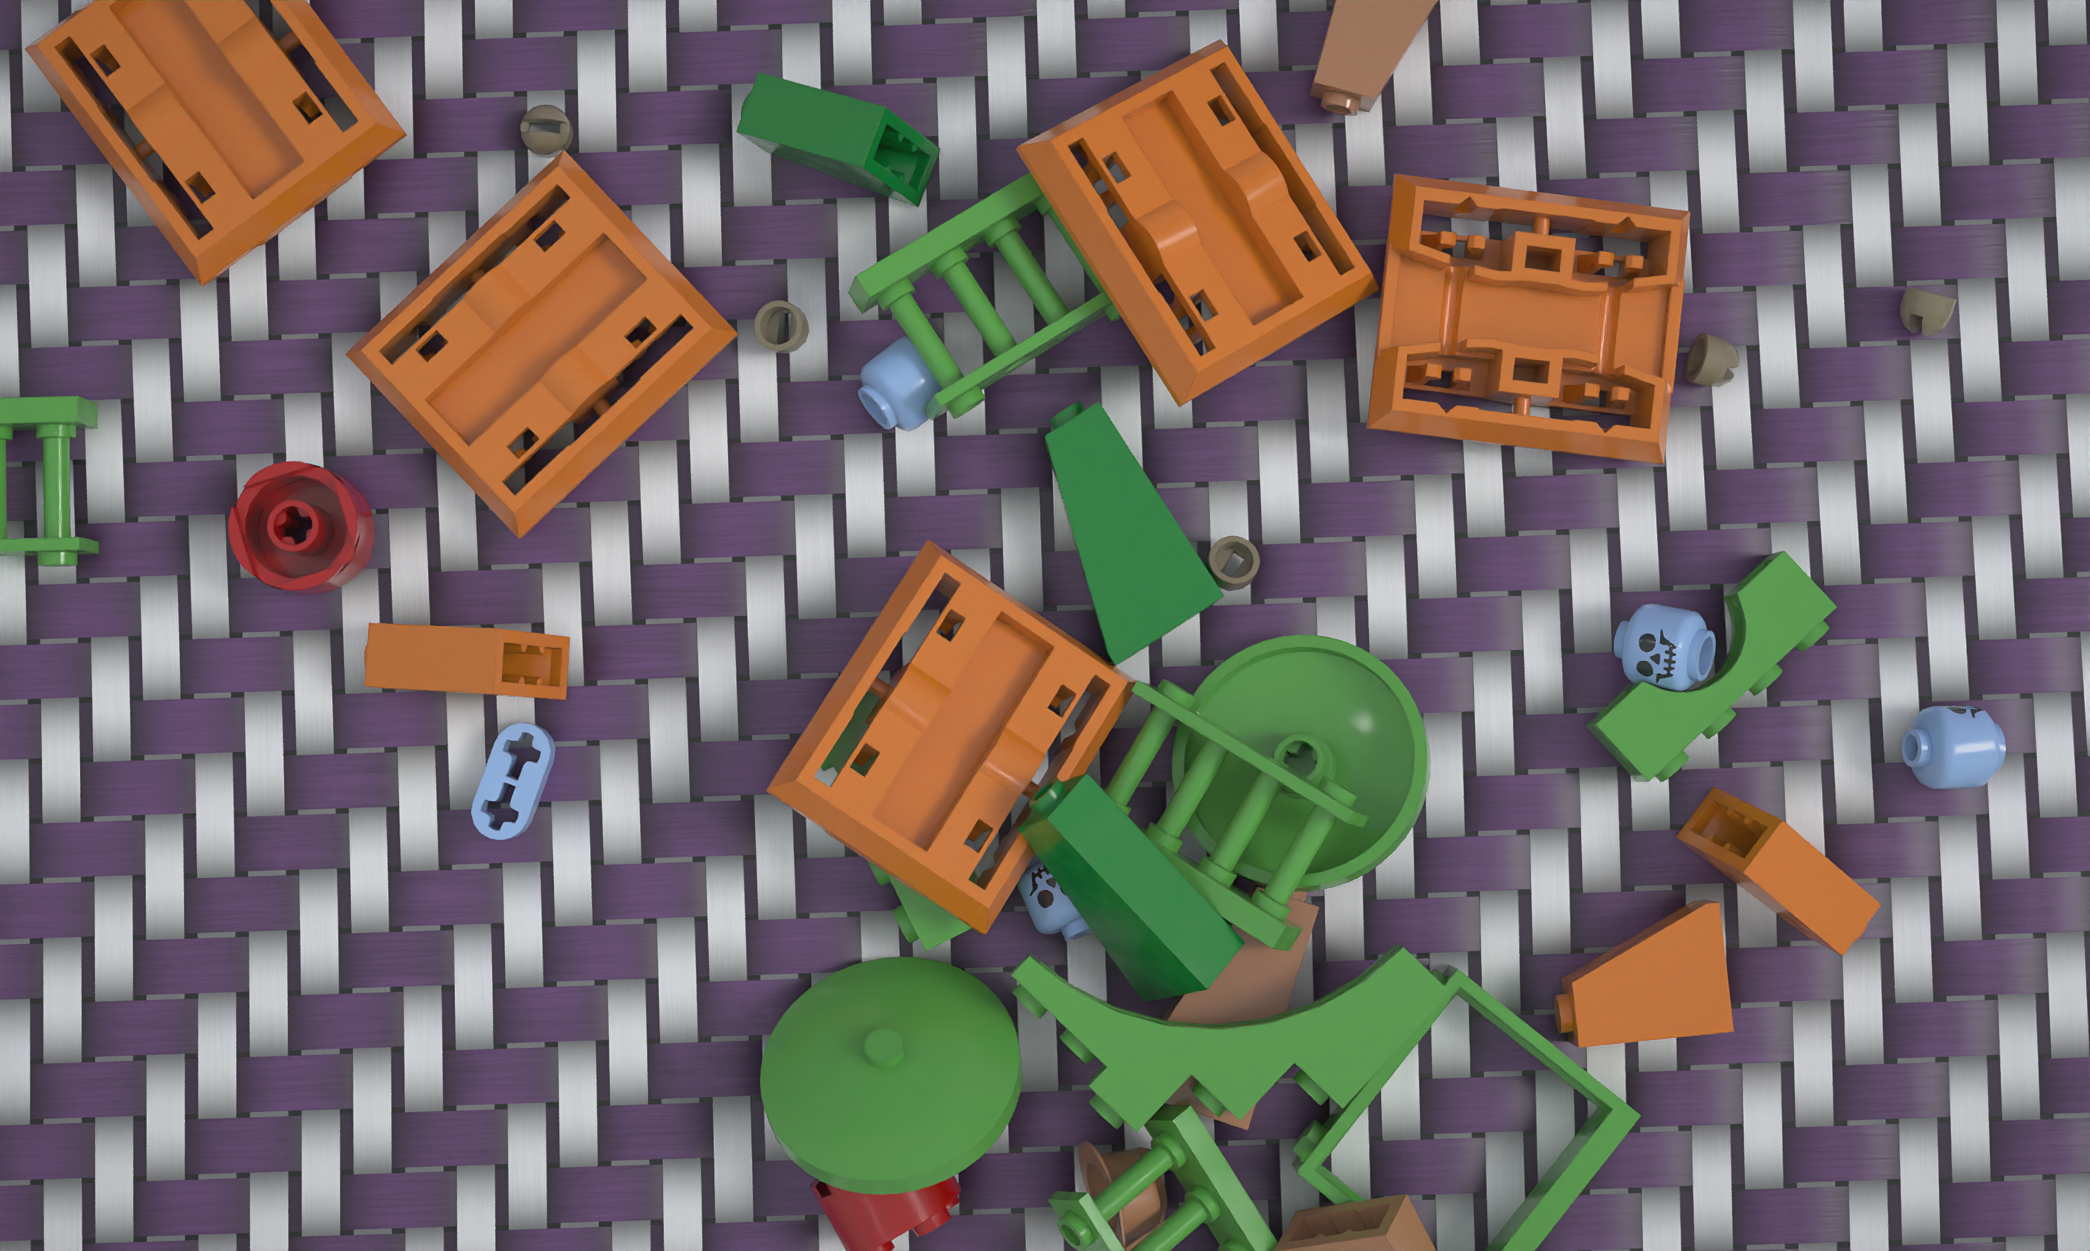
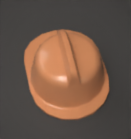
[1078,1140,1167,1251]

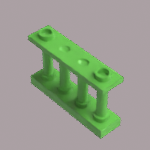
[848,169,1122,421]
[0,396,99,567]
[1104,679,1369,951]
[1048,1105,1278,1251]

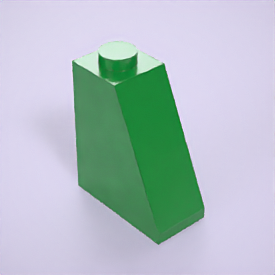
[736,72,940,207]

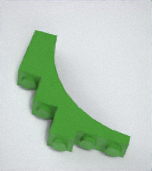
[1011,943,1451,1132]

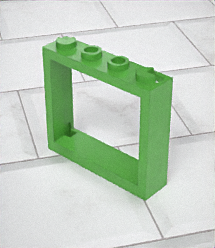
[1292,965,1641,1251]

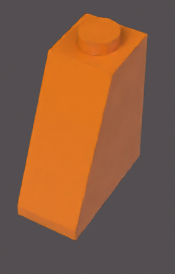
[364,623,570,700]
[1676,787,1881,956]
[1554,900,1734,1048]

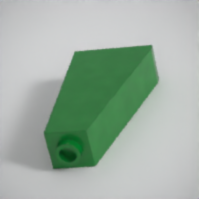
[1045,401,1224,667]
[1018,773,1245,1002]

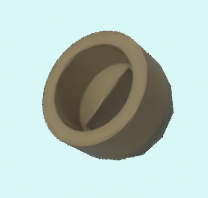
[520,104,573,158]
[1900,287,1956,337]
[754,300,809,354]
[1685,333,1739,387]
[1206,536,1260,591]

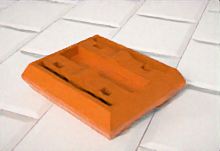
[25,0,407,287]
[1016,39,1379,407]
[345,150,739,539]
[1366,174,1690,464]
[765,539,1137,936]

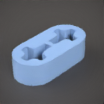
[471,723,556,840]

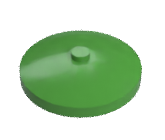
[1172,635,1431,892]
[760,957,1023,1195]

